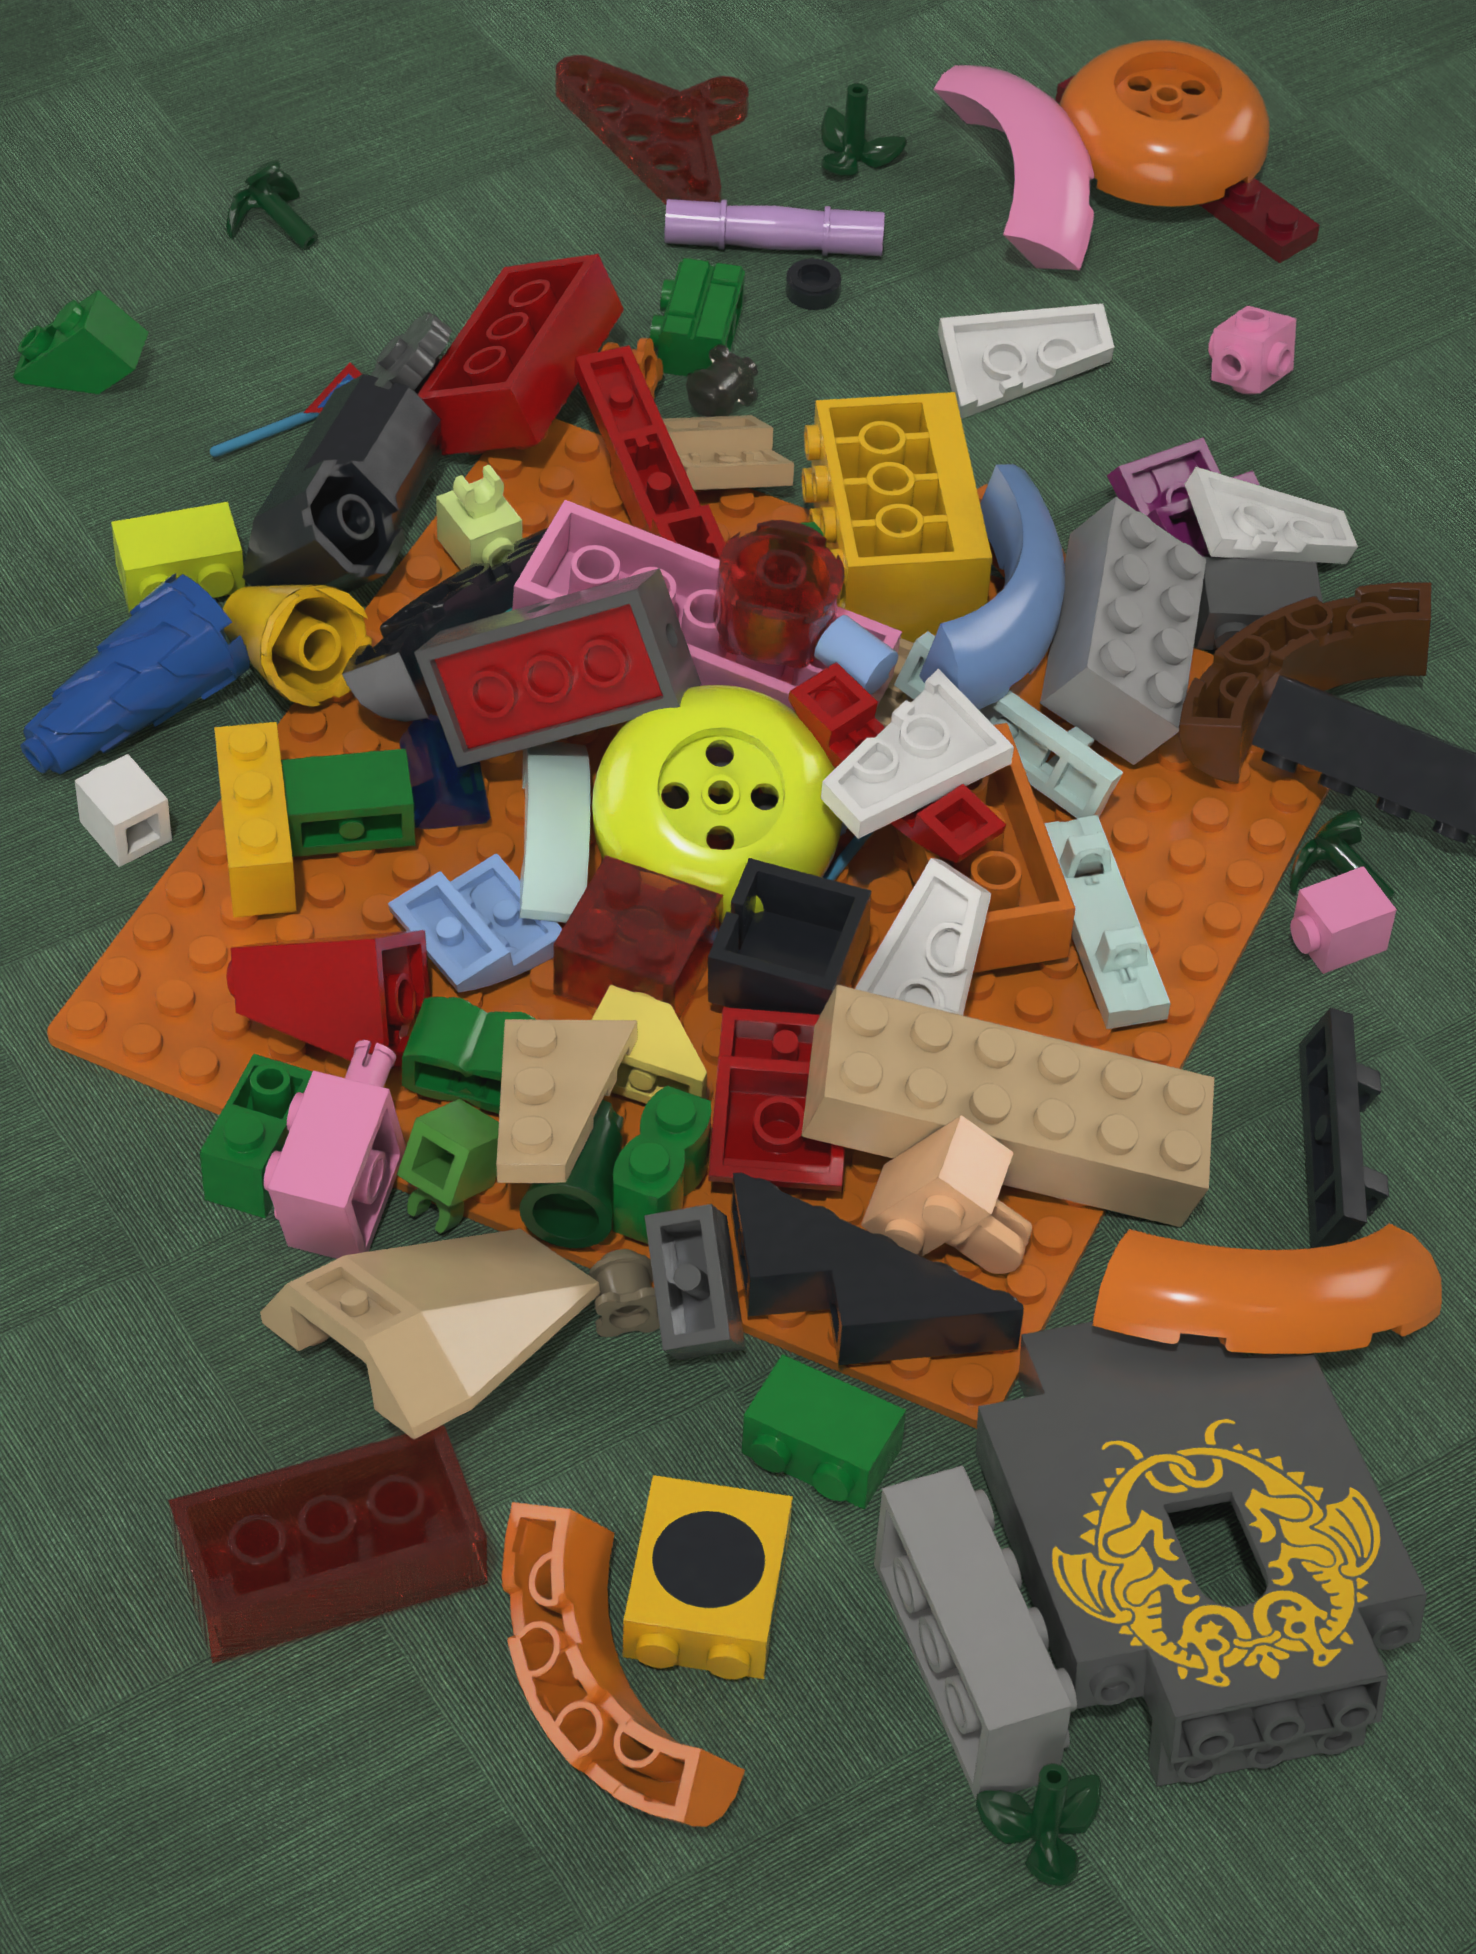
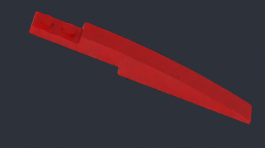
[574,345,736,566]

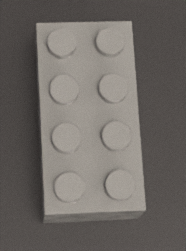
[1040,497,1206,765]
[874,1465,1077,1800]

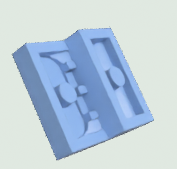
[388,853,570,993]

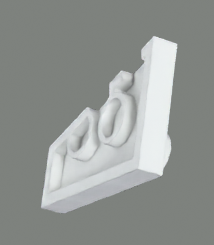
[938,304,1114,419]
[1185,467,1358,564]
[821,668,1014,839]
[855,858,992,1015]

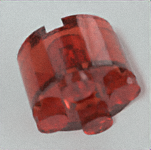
[713,520,844,668]

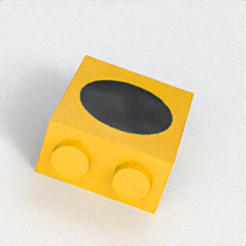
[623,1475,793,1679]

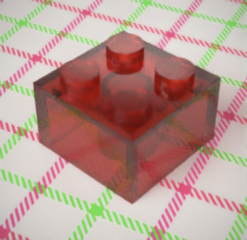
[553,855,723,1020]

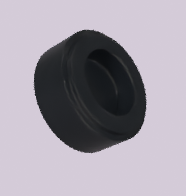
[786,259,841,310]

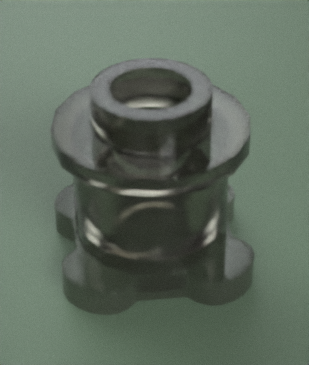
[686,344,758,417]

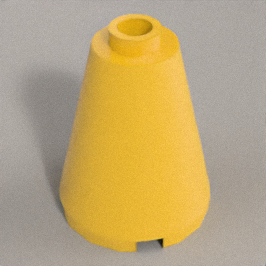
[223,585,372,707]

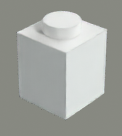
[75,754,172,867]

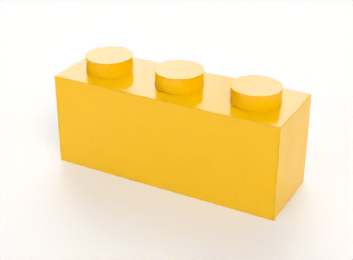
[214,722,297,918]

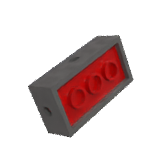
[414,568,701,767]

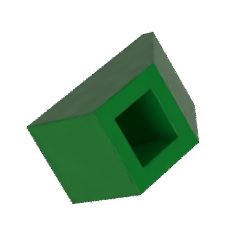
[13,290,149,394]
[200,1054,313,1219]

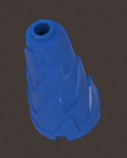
[20,573,250,775]

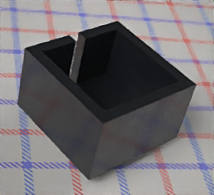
[708,858,872,1015]

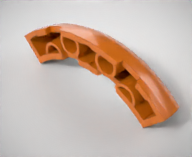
[1092,1223,1442,1354]
[502,1502,745,1827]

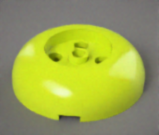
[592,685,842,930]

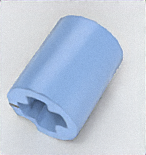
[814,615,898,695]

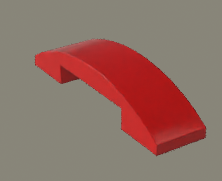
[788,662,1006,863]

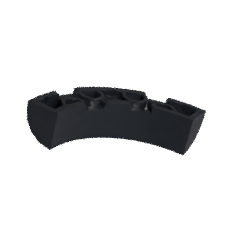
[342,528,548,722]

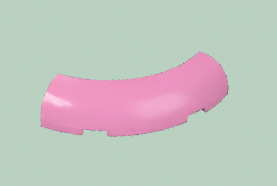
[933,65,1094,270]

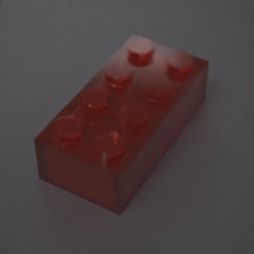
[168,1424,488,1663]

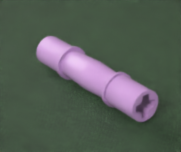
[665,199,885,256]

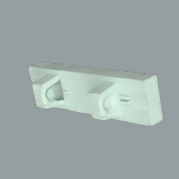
[894,631,1123,818]
[1044,815,1171,1029]

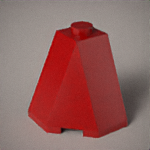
[226,930,430,1069]

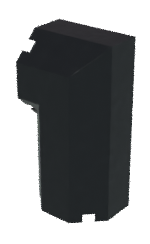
[242,374,442,593]

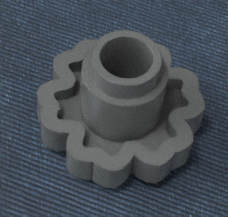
[370,311,452,394]

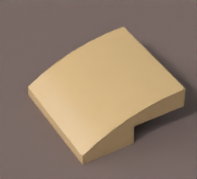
[663,415,794,490]

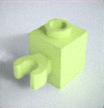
[436,465,522,570]

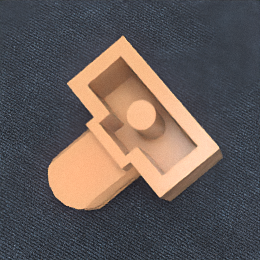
[861,1115,1032,1274]

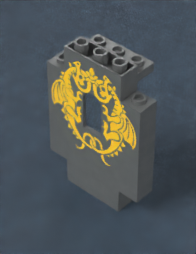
[976,1322,1427,1787]

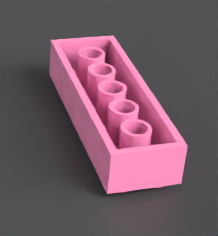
[512,500,902,711]

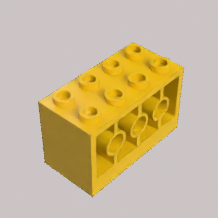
[801,392,992,643]

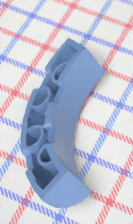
[919,464,1065,710]

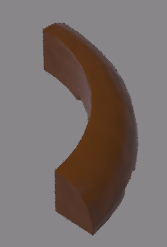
[1179,582,1432,783]

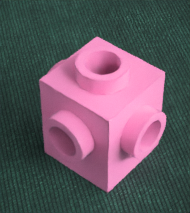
[1208,306,1296,394]

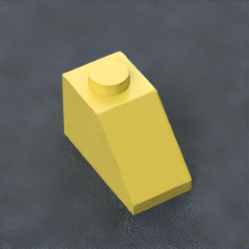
[591,985,707,1104]

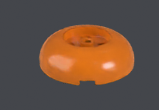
[1059,40,1270,207]

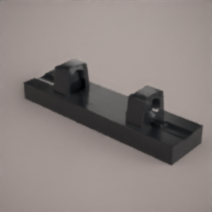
[1299,1007,1389,1248]

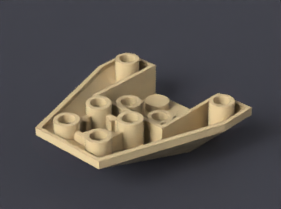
[260,1229,600,1440]

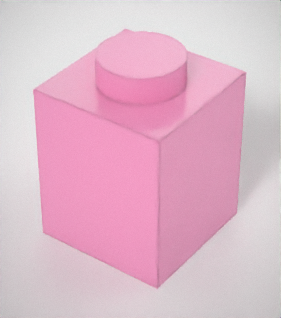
[1290,866,1397,974]

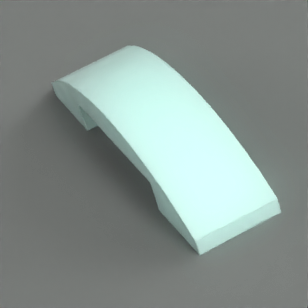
[520,741,591,925]

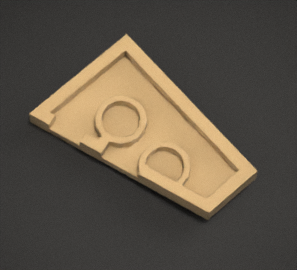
[496,1019,637,1183]

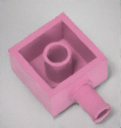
[264,1040,406,1259]

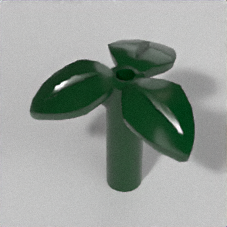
[821,83,907,175]
[226,160,319,250]
[1290,809,1396,900]
[976,1763,1102,1886]

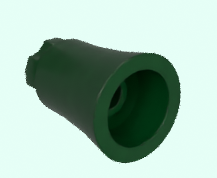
[519,1100,624,1248]

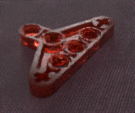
[555,55,749,205]

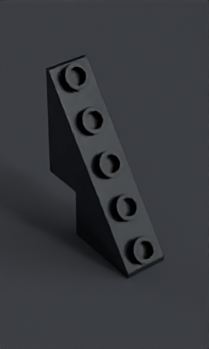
[731,1172,1024,1365]

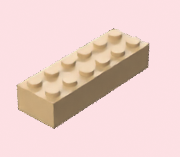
[802,985,1215,1227]

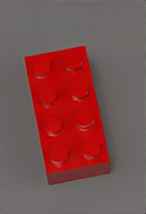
[417,254,624,455]

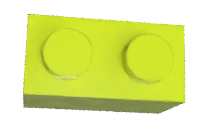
[111,502,245,613]

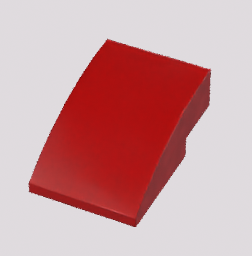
[708,1007,845,1192]

